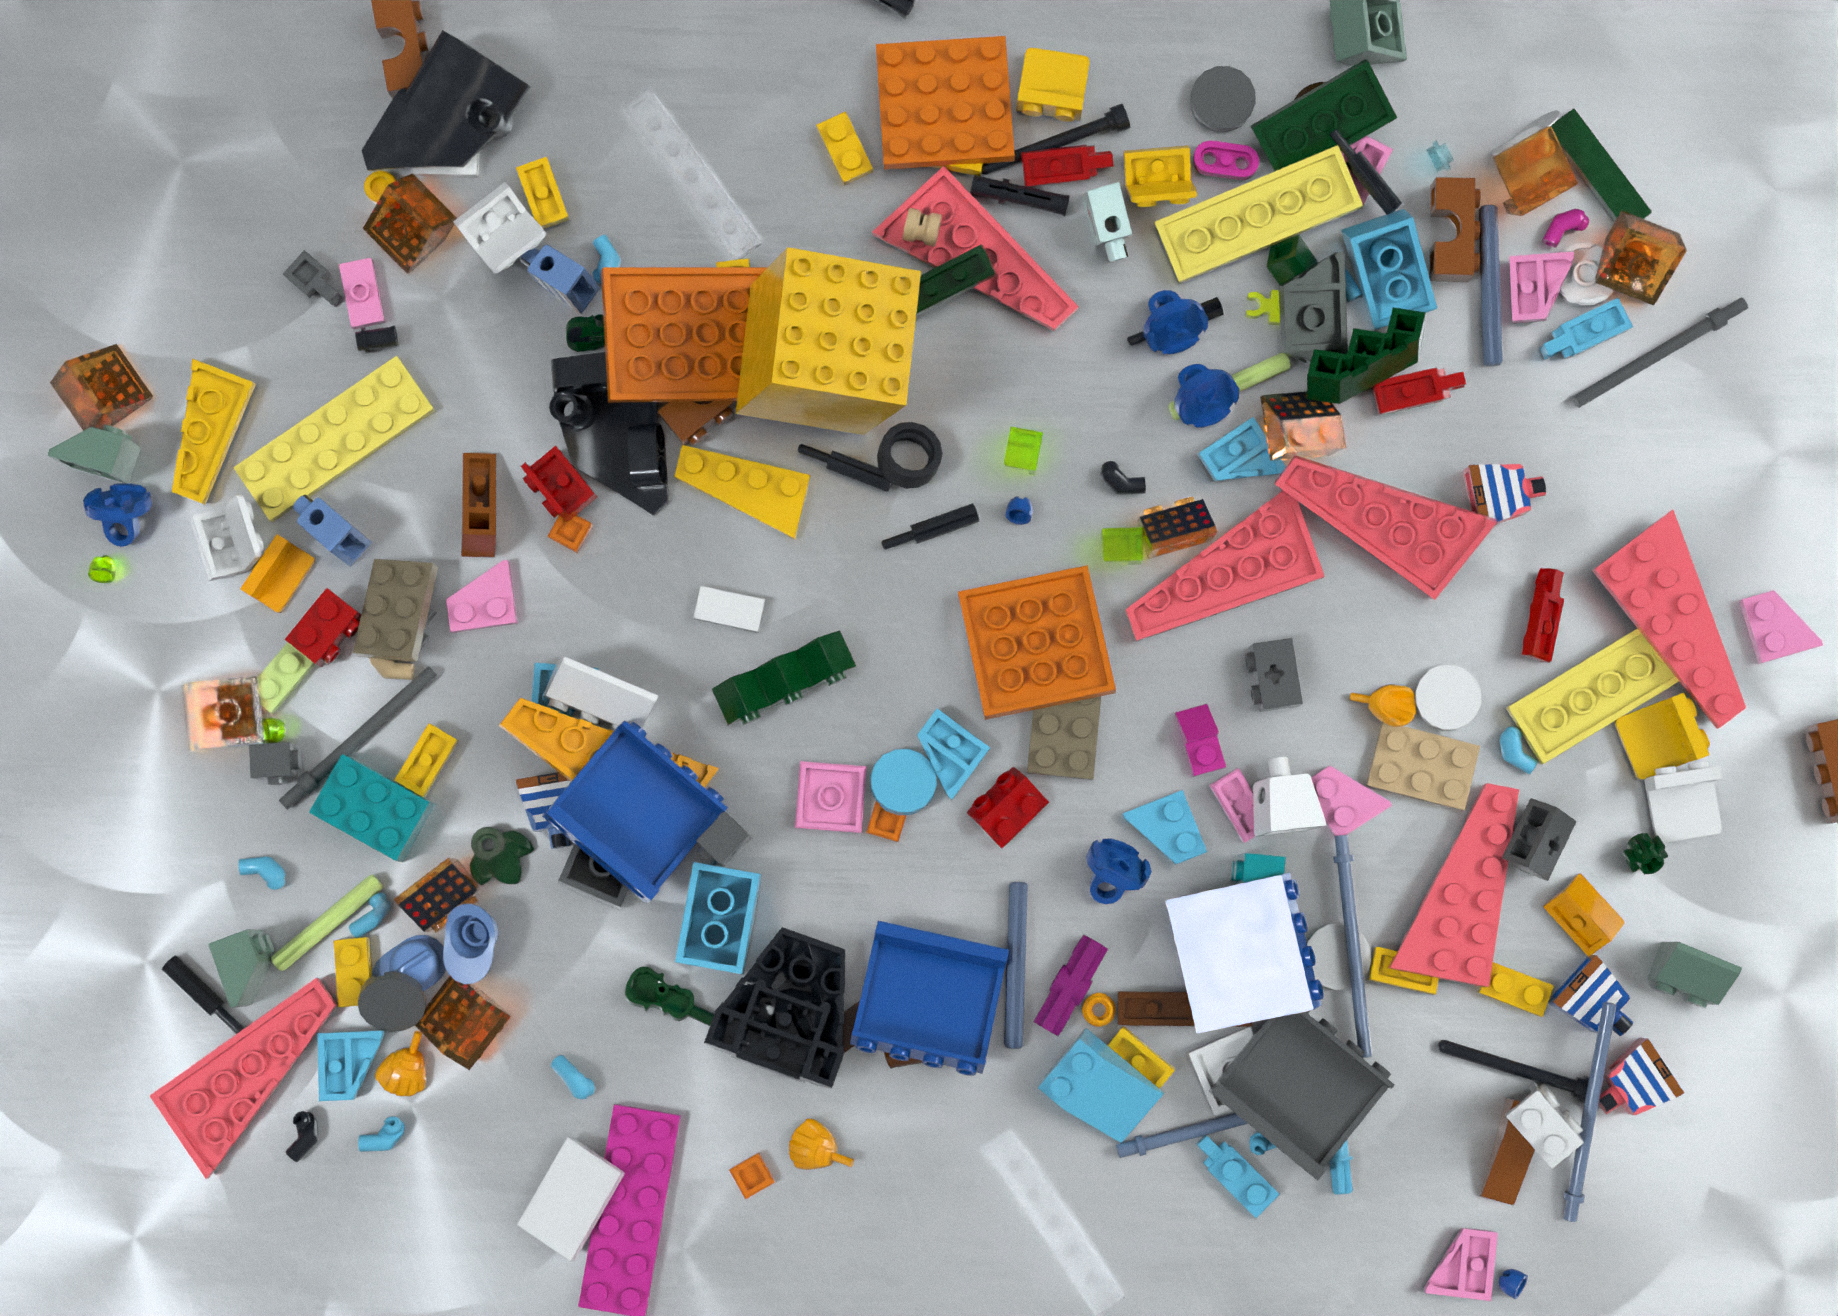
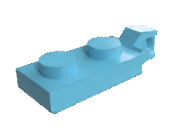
[1539,298,1633,360]
[1196,1135,1280,1218]

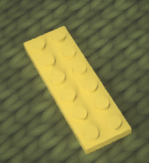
[1154,145,1363,284]
[233,356,435,523]
[1506,628,1679,765]

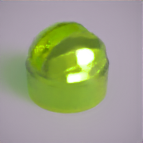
[88,555,116,583]
[261,717,287,744]

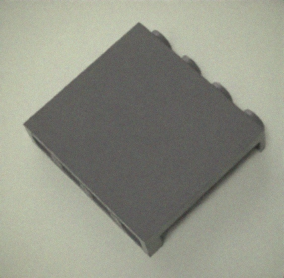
[1209,1010,1395,1181]

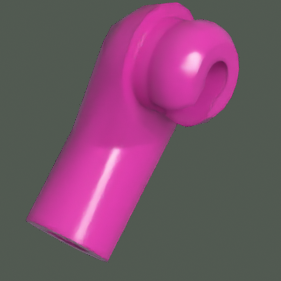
[1542,209,1589,248]

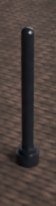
[981,103,1131,175]
[1437,1040,1589,1103]

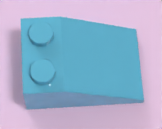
[1341,209,1437,330]
[1038,1028,1164,1143]

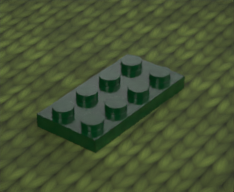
[1250,59,1398,172]

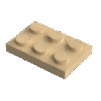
[1366,722,1480,811]

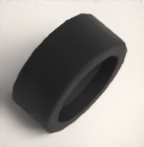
[877,422,943,489]

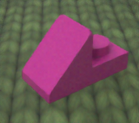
[1175,704,1226,777]

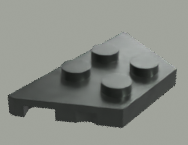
[1279,252,1348,366]

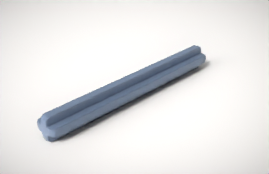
[1479,205,1503,366]
[1004,882,1028,1049]

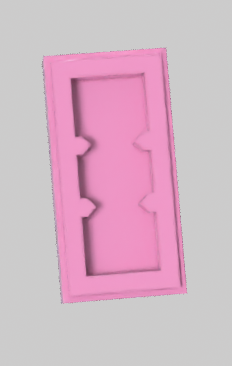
[339,258,385,330]
[1209,768,1255,843]

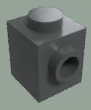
[249,742,302,785]

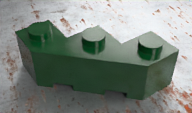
[1307,307,1426,404]
[712,630,856,726]

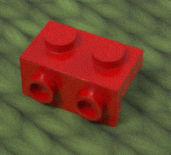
[520,445,598,522]
[284,588,361,667]
[967,767,1049,849]

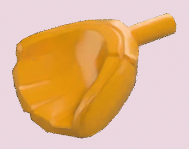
[1350,684,1416,727]
[375,1031,426,1096]
[789,1118,854,1170]

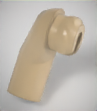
[369,658,415,680]

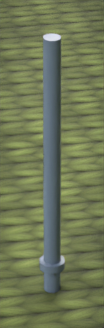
[1333,835,1372,1058]
[1563,1002,1617,1222]
[1116,1113,1248,1158]

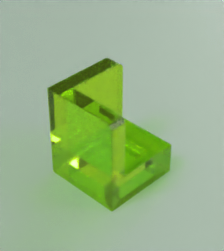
[1004,427,1043,476]
[1101,527,1143,565]

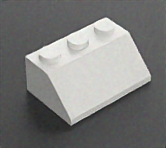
[543,656,658,731]

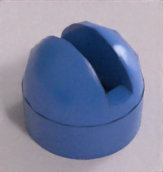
[1005,496,1033,525]
[1499,1269,1528,1299]

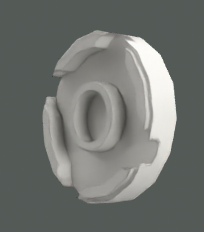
[1558,242,1618,308]
[1414,664,1482,731]
[1307,923,1371,990]

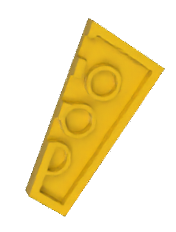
[172,359,256,505]
[674,445,811,540]

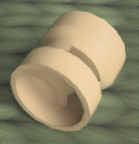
[903,208,942,247]

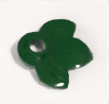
[469,827,534,885]

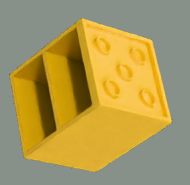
[736,247,921,435]

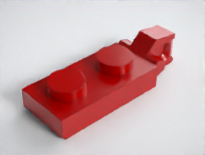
[1021,145,1114,186]
[1372,367,1466,416]
[1522,568,1564,663]

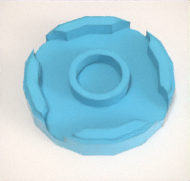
[870,749,937,815]

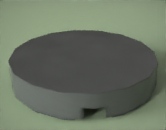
[1190,66,1256,132]
[358,971,427,1032]

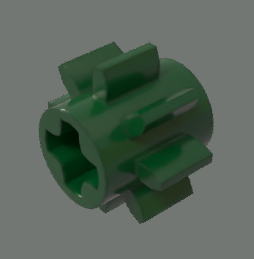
[1623,833,1668,875]

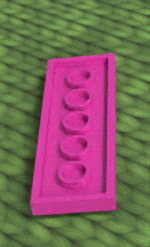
[578,1104,681,1316]

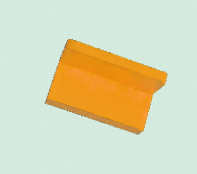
[240,534,316,613]
[1543,873,1625,957]

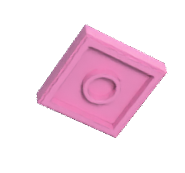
[795,761,867,833]

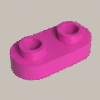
[1193,140,1259,180]

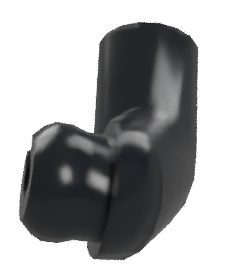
[1100,461,1146,495]
[285,1111,318,1162]

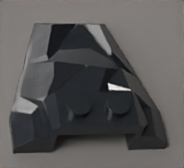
[704,927,845,1089]

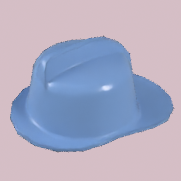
[443,904,499,984]
[372,935,446,992]

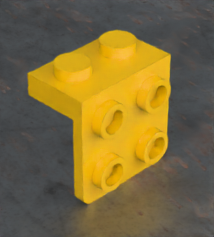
[1016,47,1090,122]
[1123,145,1197,207]
[1615,693,1710,780]

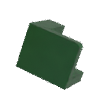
[1266,235,1318,285]

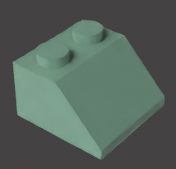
[1330,0,1407,65]
[47,425,141,483]
[208,929,274,1008]
[1648,942,1742,1009]

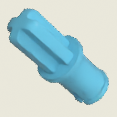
[1329,1140,1353,1195]

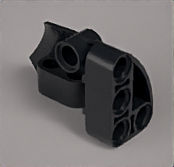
[361,30,531,171]
[549,352,669,516]

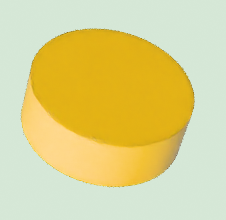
[364,170,399,205]

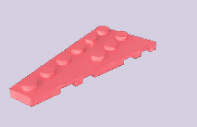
[872,166,1079,331]
[1275,455,1497,600]
[1125,490,1325,642]
[1592,510,1746,729]
[1388,783,1519,988]
[150,978,337,1179]

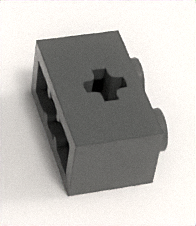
[1245,638,1303,712]
[1502,798,1577,881]
[696,812,752,866]

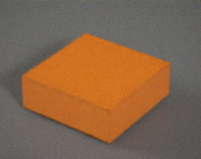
[547,515,593,553]
[866,801,906,842]
[729,1152,775,1199]

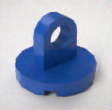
[1143,290,1208,354]
[1175,364,1239,428]
[83,483,152,547]
[1086,838,1152,904]

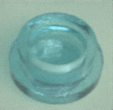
[1426,141,1454,172]

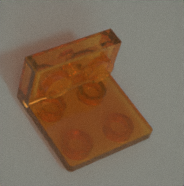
[1493,126,1578,216]

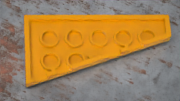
[498,698,719,788]

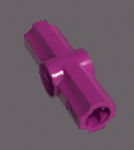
[1033,935,1108,1036]

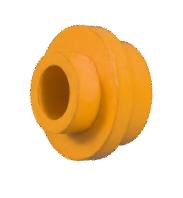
[1082,993,1116,1027]

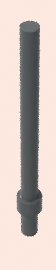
[1572,297,1748,408]
[279,666,437,810]

